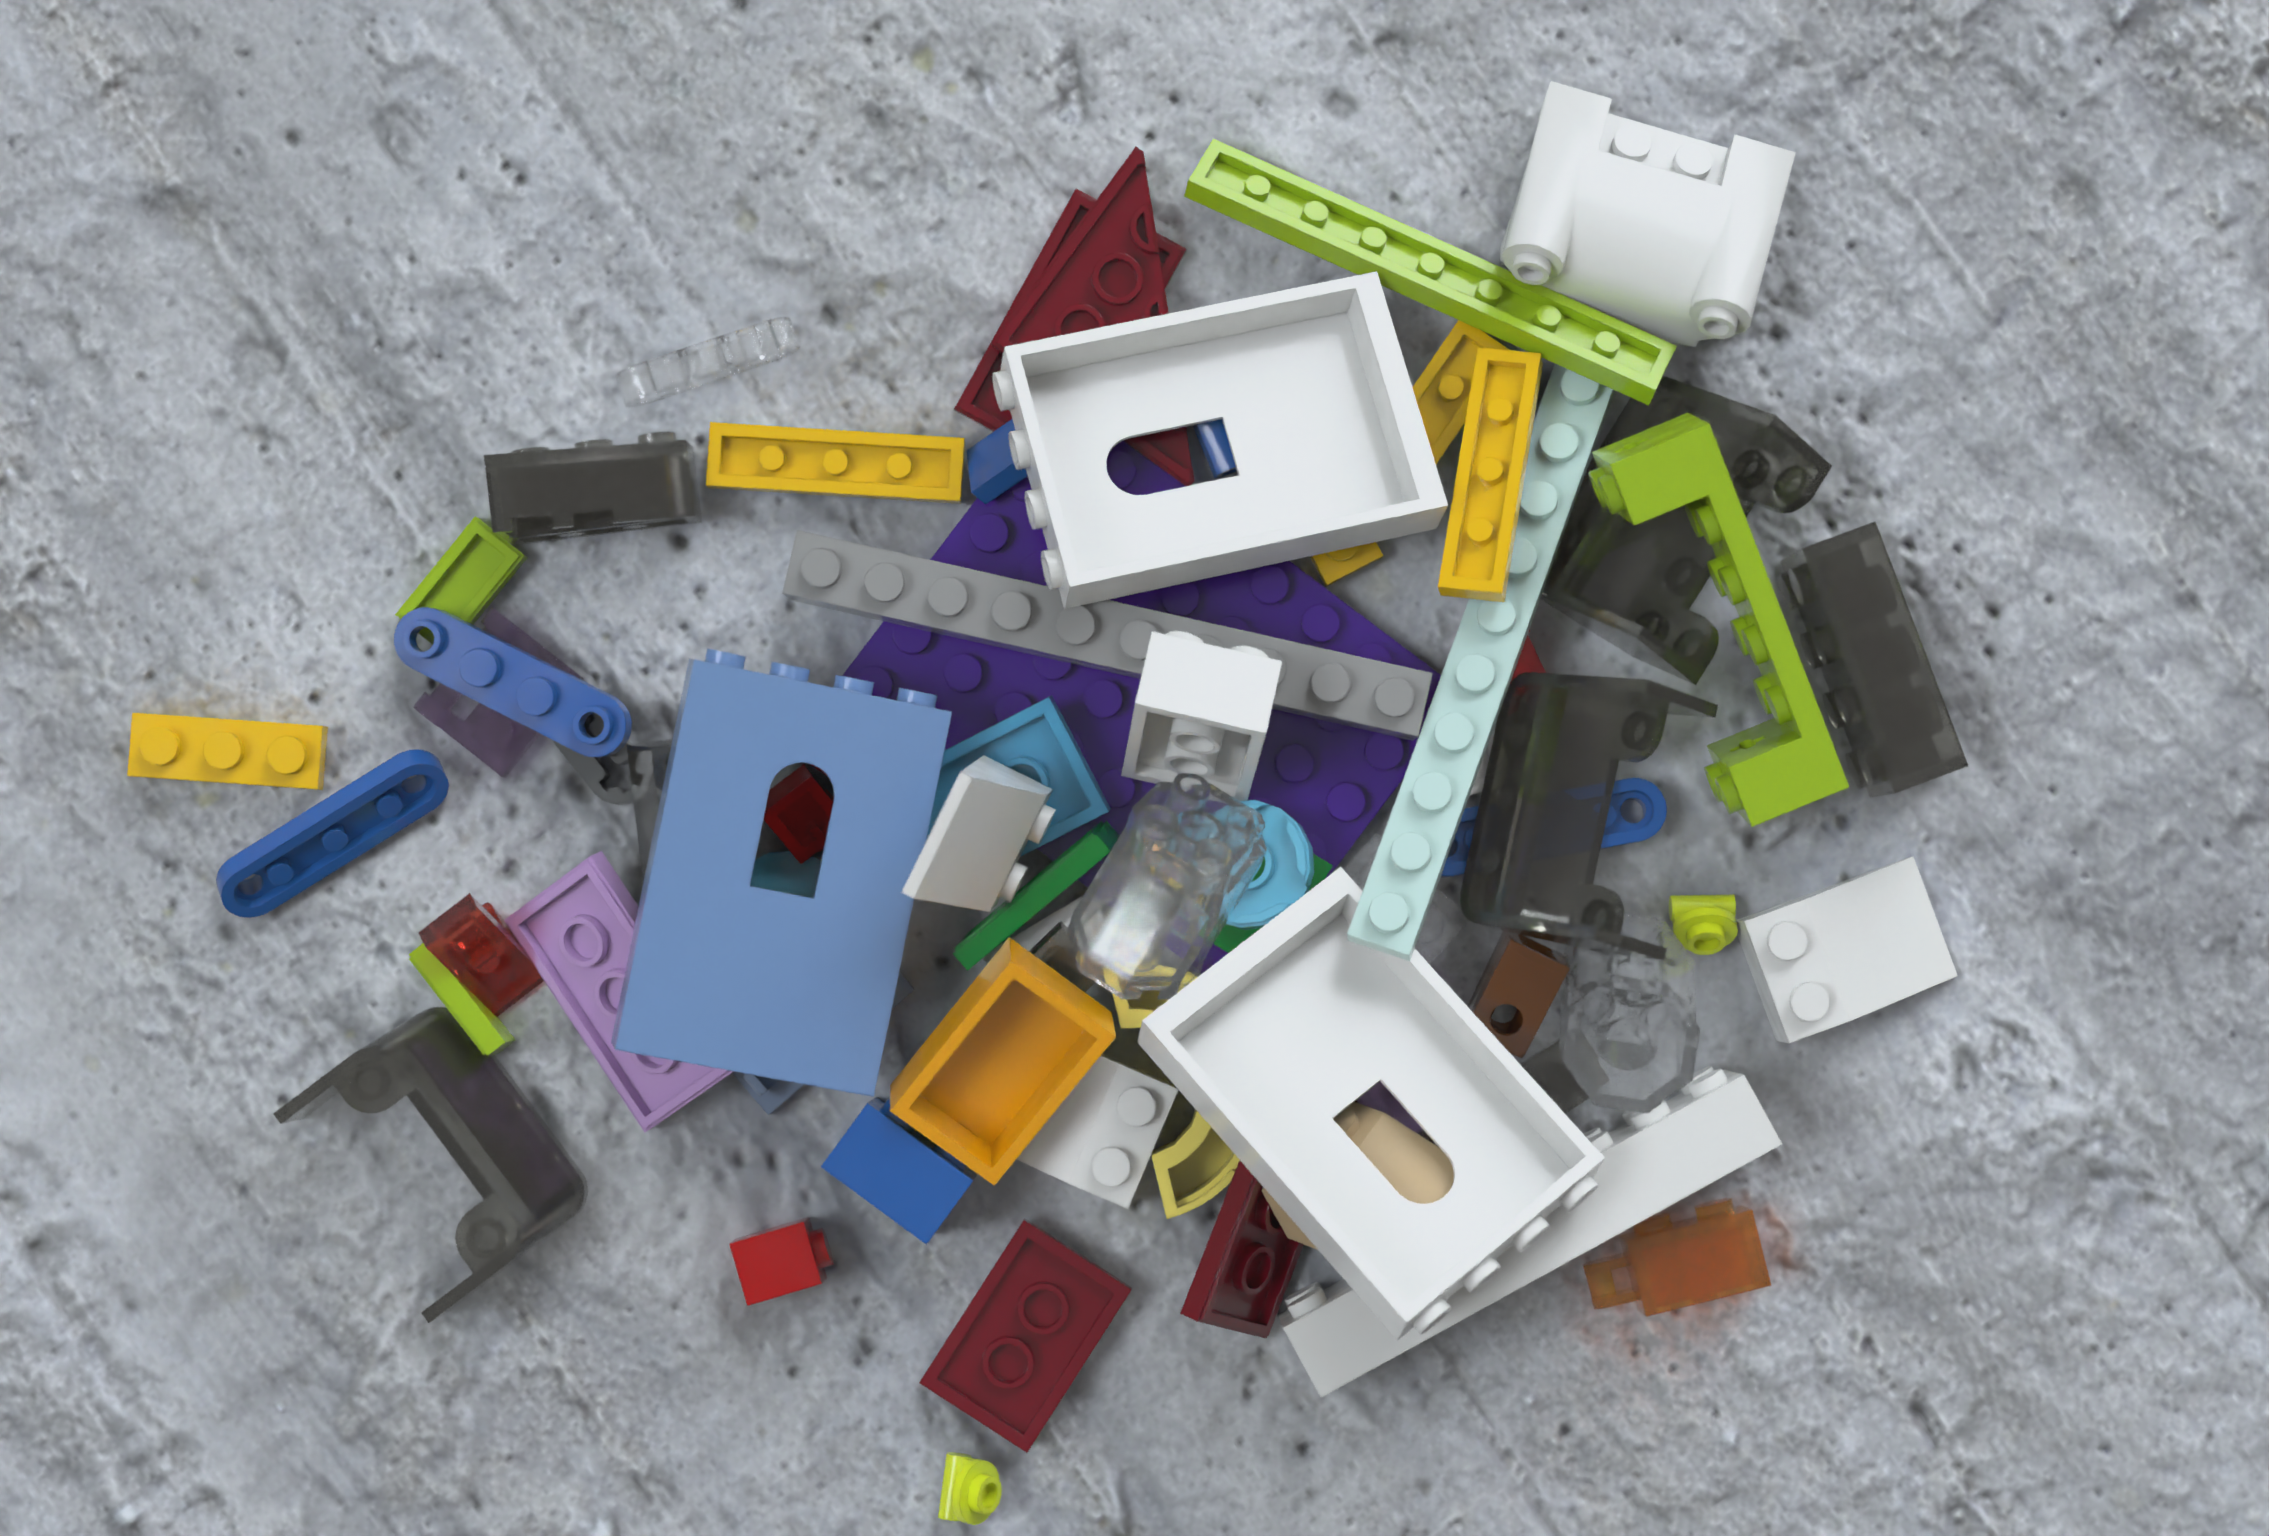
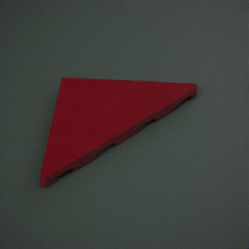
[991,147,1195,487]

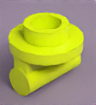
[1669,894,1738,955]
[938,1452,1002,1525]

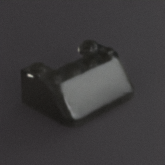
[1540,376,1832,685]

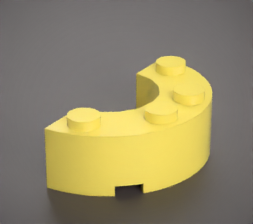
[1106,961,1239,1219]

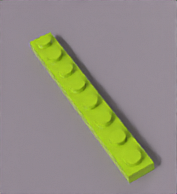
[1184,138,1677,406]

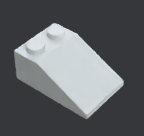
[1121,631,1282,802]
[902,755,1056,912]
[1736,856,1958,1043]
[1017,1054,1178,1209]

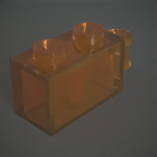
[1583,1198,1772,1317]

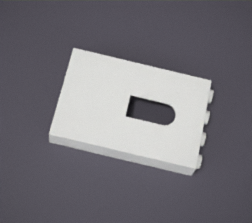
[993,271,1448,609]
[1137,867,1605,1341]

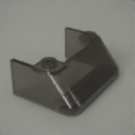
[1460,672,1718,961]
[273,1006,588,1323]

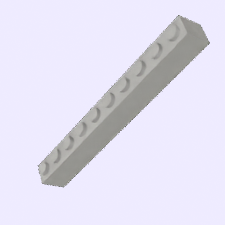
[782,530,1433,741]

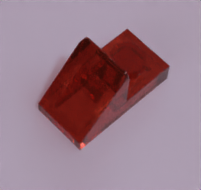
[418,893,544,1017]

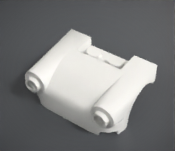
[1500,81,1796,347]

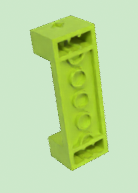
[1588,413,1849,827]

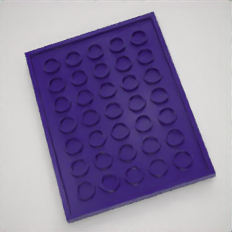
[842,441,1441,974]

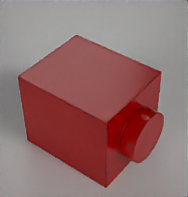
[729,1217,833,1306]

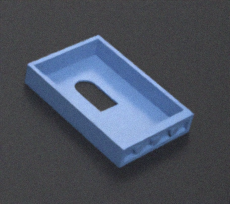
[611,649,952,1097]

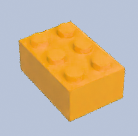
[890,937,1116,1186]

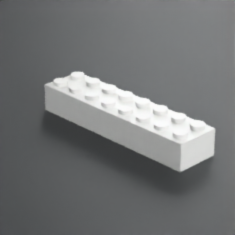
[1278,1066,1782,1398]

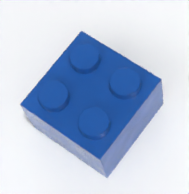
[821,1097,977,1245]

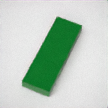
[953,820,1121,971]

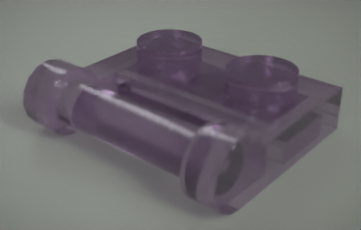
[413,607,584,778]

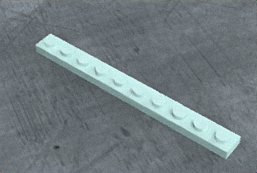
[1347,364,1615,961]

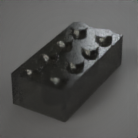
[1777,521,1968,798]

